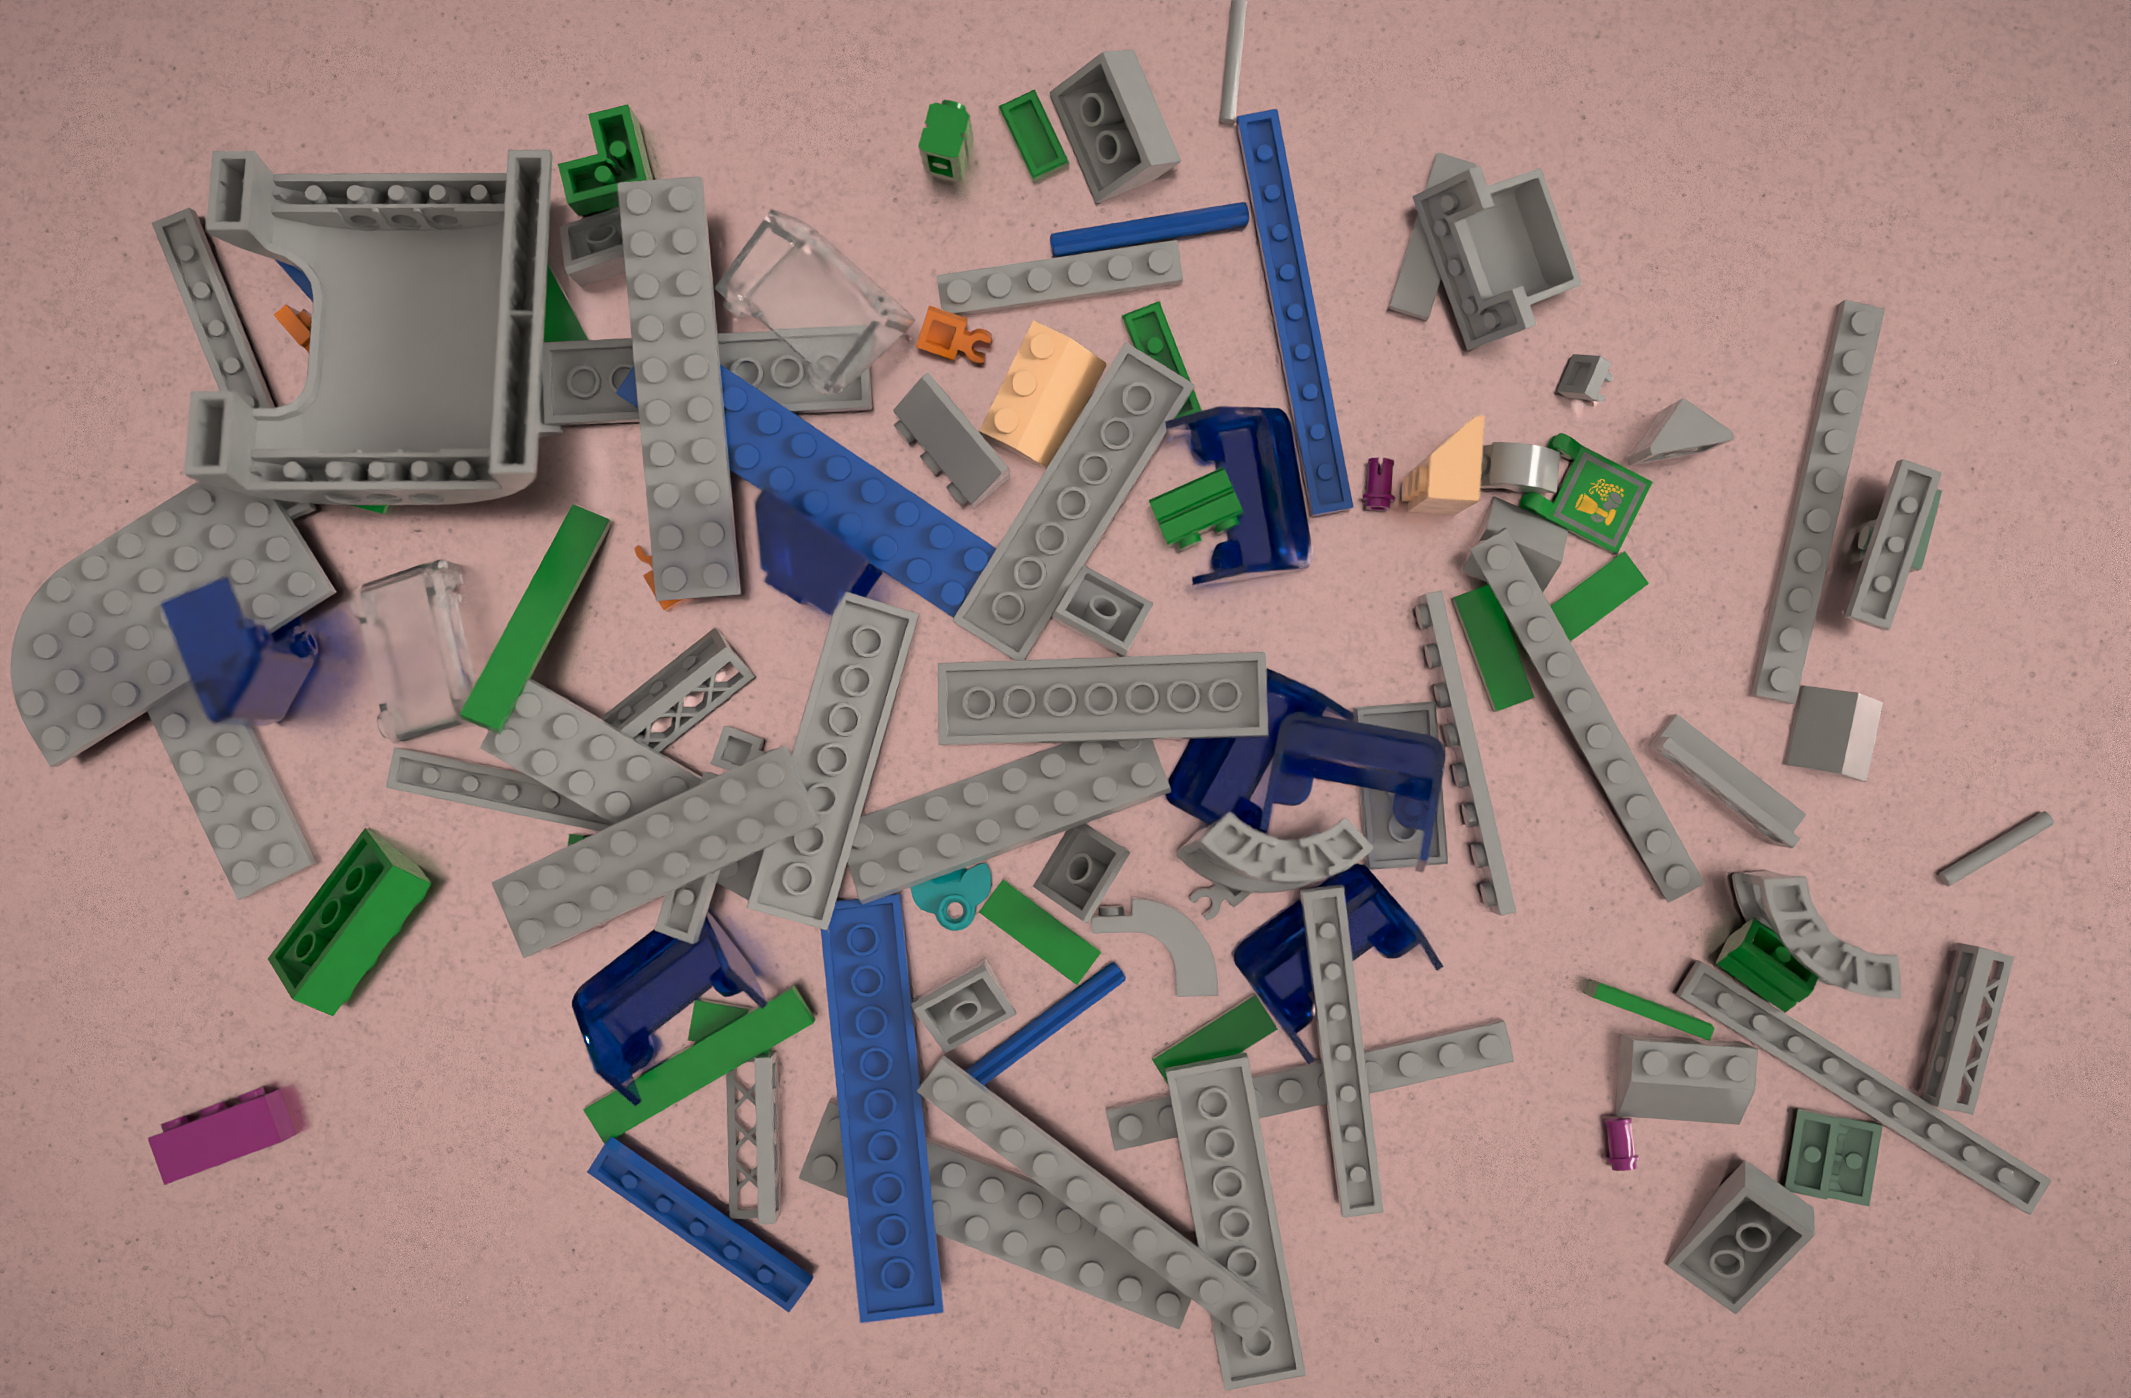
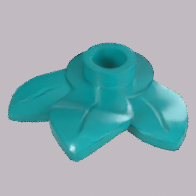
[911,863,992,931]

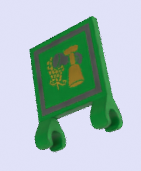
[1519,433,1653,555]

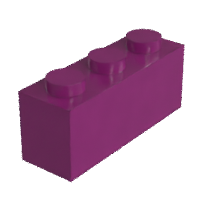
[148,1087,296,1185]

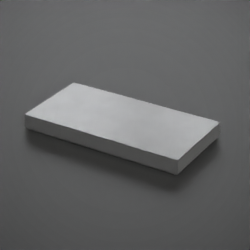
[1353,701,1448,870]

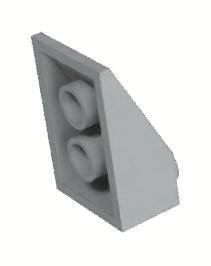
[1667,1160,1815,1314]

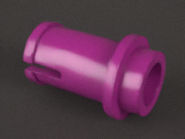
[1362,458,1395,511]
[1605,1117,1640,1171]

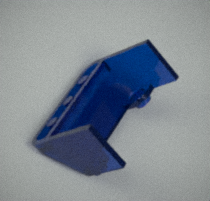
[1165,406,1313,585]
[754,487,884,617]
[161,576,318,726]
[1165,668,1356,832]
[1260,712,1446,872]
[1234,864,1443,1065]
[572,911,768,1106]

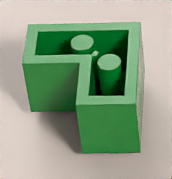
[558,104,653,216]

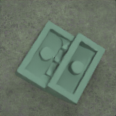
[1785,1109,1883,1207]

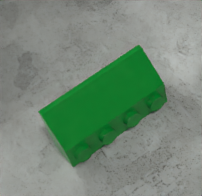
[268,828,432,1016]

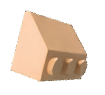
[979,320,1107,469]
[1402,415,1485,515]

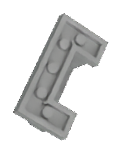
[1412,166,1582,350]

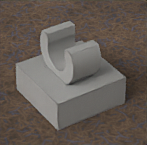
[1557,354,1613,402]

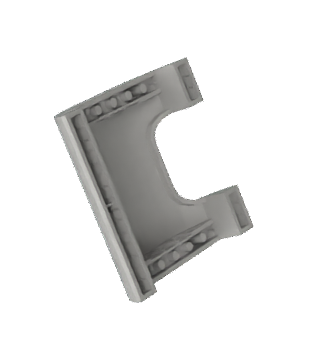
[184,150,553,505]

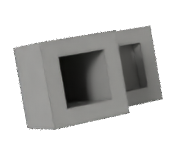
[1480,442,1560,493]

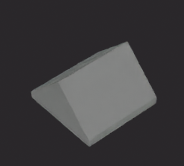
[560,207,625,287]
[1628,398,1734,466]
[1461,496,1569,592]
[1052,565,1154,657]
[1784,685,1883,782]
[1033,823,1131,924]
[911,958,1016,1053]

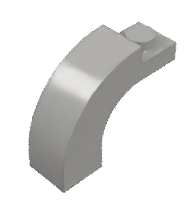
[1091,896,1218,997]

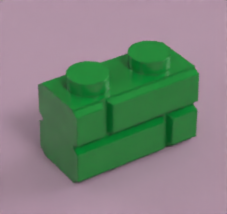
[918,100,974,181]
[1149,467,1245,550]
[1716,917,1819,1013]

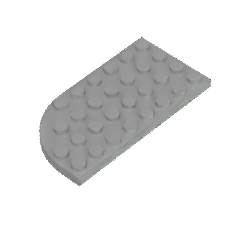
[11,481,336,767]

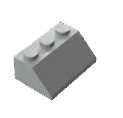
[1049,50,1182,203]
[893,372,1011,509]
[1615,1033,1758,1125]

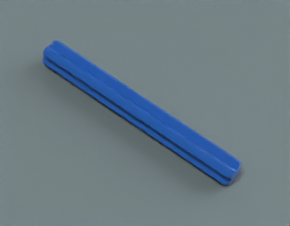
[1050,202,1249,257]
[965,962,1126,1085]

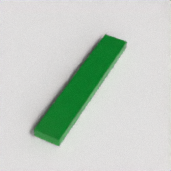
[459,504,611,735]
[583,985,816,1144]

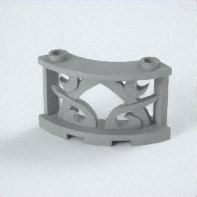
[1176,812,1374,893]
[1732,871,1902,998]

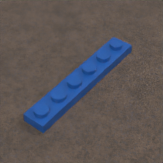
[587,1136,814,1312]

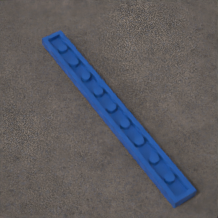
[1236,109,1354,517]

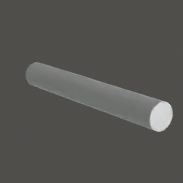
[1219,0,1247,124]
[1939,811,2054,887]

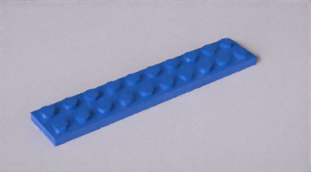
[616,364,1004,618]
[821,894,944,1323]

